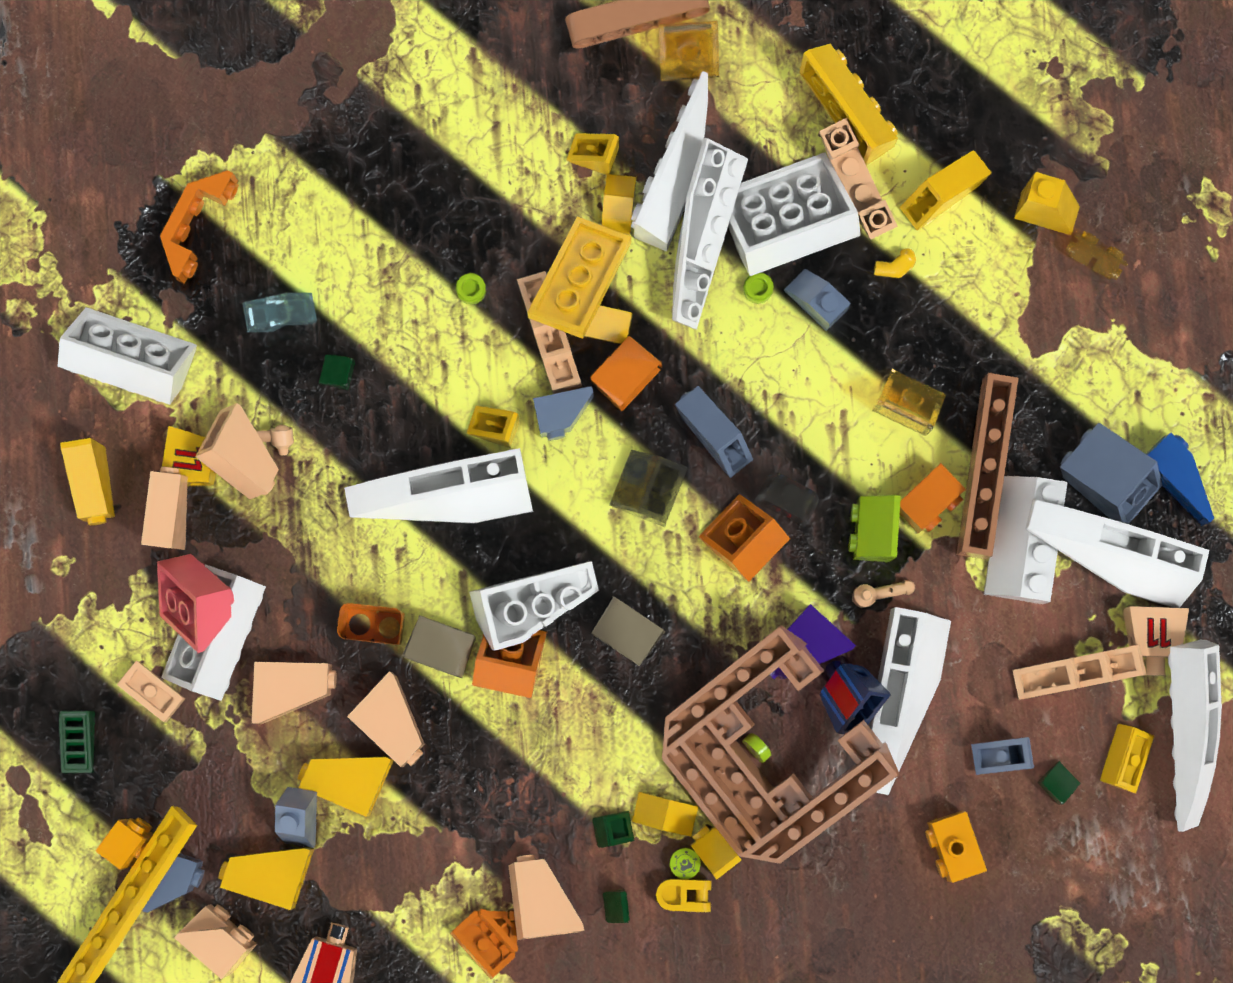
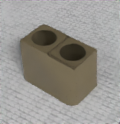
[591,597,666,666]
[402,616,476,679]

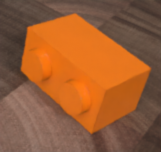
[900,463,966,533]

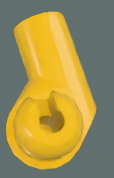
[874,248,916,278]

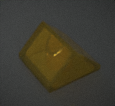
[658,21,719,81]
[872,369,946,436]

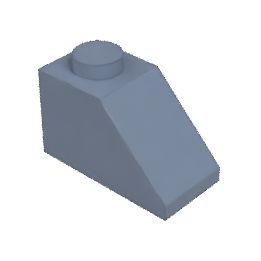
[784,269,851,331]
[533,386,594,441]
[275,787,317,848]
[142,853,204,913]

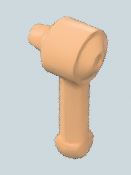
[256,425,294,455]
[852,580,915,608]

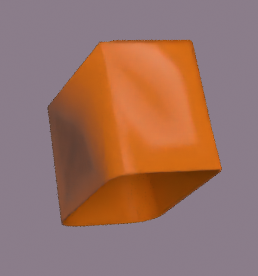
[590,336,662,411]
[337,603,405,645]

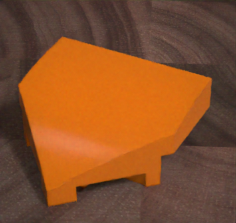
[450,909,518,979]

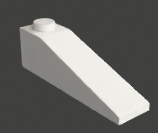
[469,561,599,651]

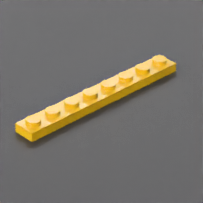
[57,806,197,983]

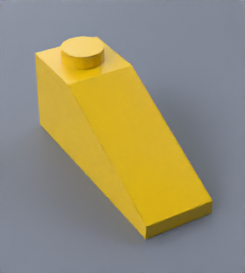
[691,826,742,879]

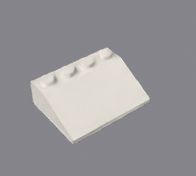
[728,152,861,276]

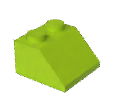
[849,495,901,562]

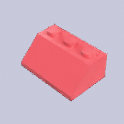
[157,554,234,653]

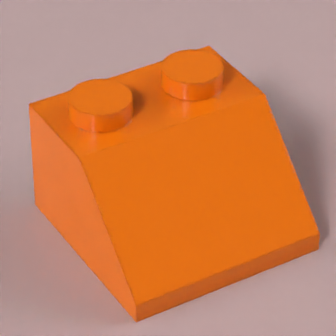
[699,494,790,582]
[472,630,547,698]

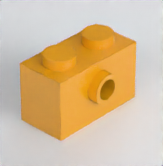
[925,811,987,883]
[95,817,153,869]

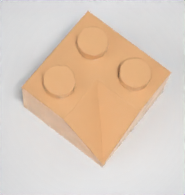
[174,904,257,979]

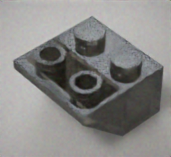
[609,450,688,527]

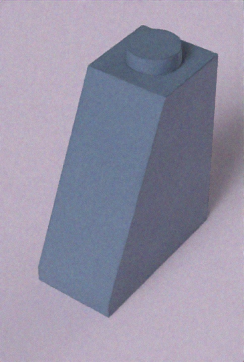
[675,386,753,478]

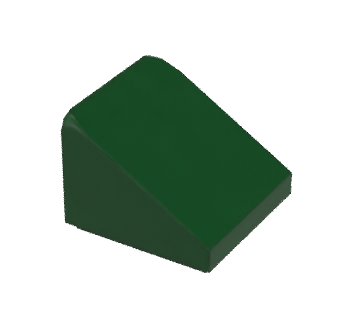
[319,355,355,390]
[1037,761,1081,805]
[592,811,635,848]
[603,889,630,923]

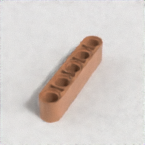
[565,0,710,48]

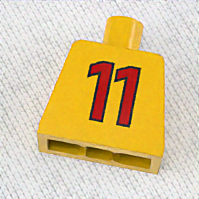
[162,426,216,486]

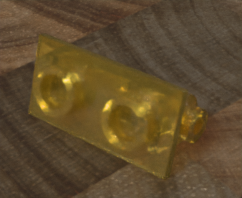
[1065,231,1128,280]

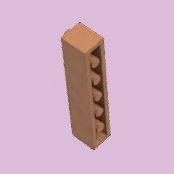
[956,373,1018,560]

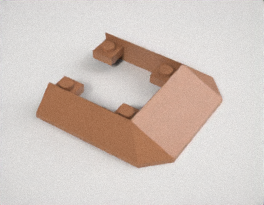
[662,625,899,863]

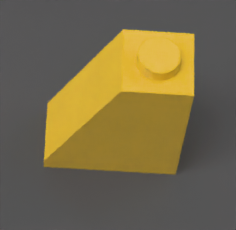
[899,150,992,231]
[1014,172,1080,235]
[60,438,115,525]
[297,757,394,817]
[218,847,314,910]

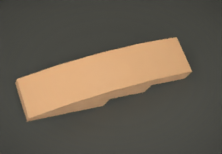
[517,271,582,394]
[1012,644,1146,700]

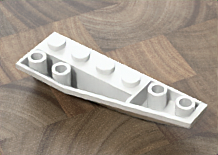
[631,71,708,251]
[672,138,748,329]
[344,448,533,523]
[1025,499,1209,608]
[869,607,951,795]
[1168,639,1222,832]

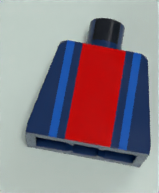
[820,661,891,734]

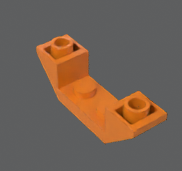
[160,170,238,284]

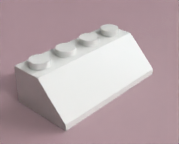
[58,307,197,405]
[984,476,1067,604]
[161,564,266,701]

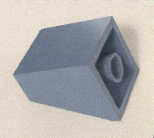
[1060,423,1162,524]

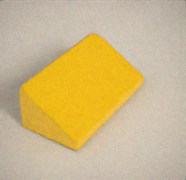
[585,305,632,344]
[1100,724,1154,794]

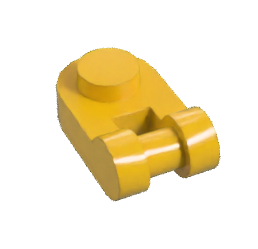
[656,879,712,912]

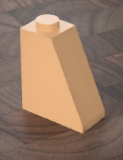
[195,403,279,499]
[141,467,188,550]
[252,662,337,724]
[347,671,425,767]
[508,855,584,940]

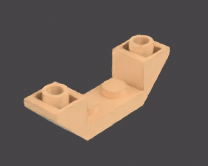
[819,118,898,240]

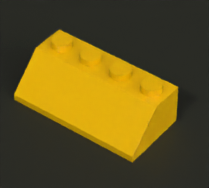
[799,43,898,166]

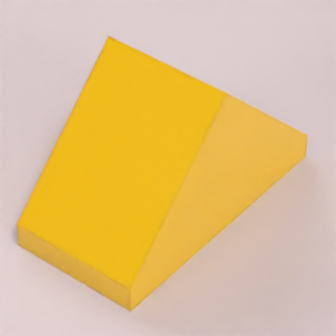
[566,133,619,175]
[602,174,636,236]
[466,406,520,448]
[632,792,698,837]

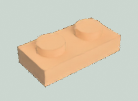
[117,661,186,722]

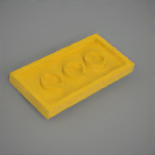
[527,217,631,339]

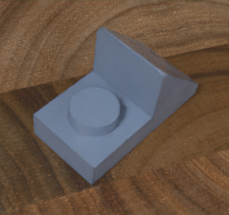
[971,737,1034,775]

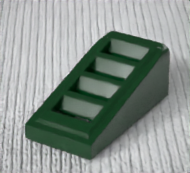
[59,711,95,773]

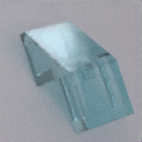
[243,293,317,332]

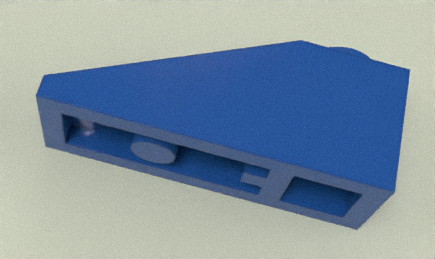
[1146,433,1214,526]

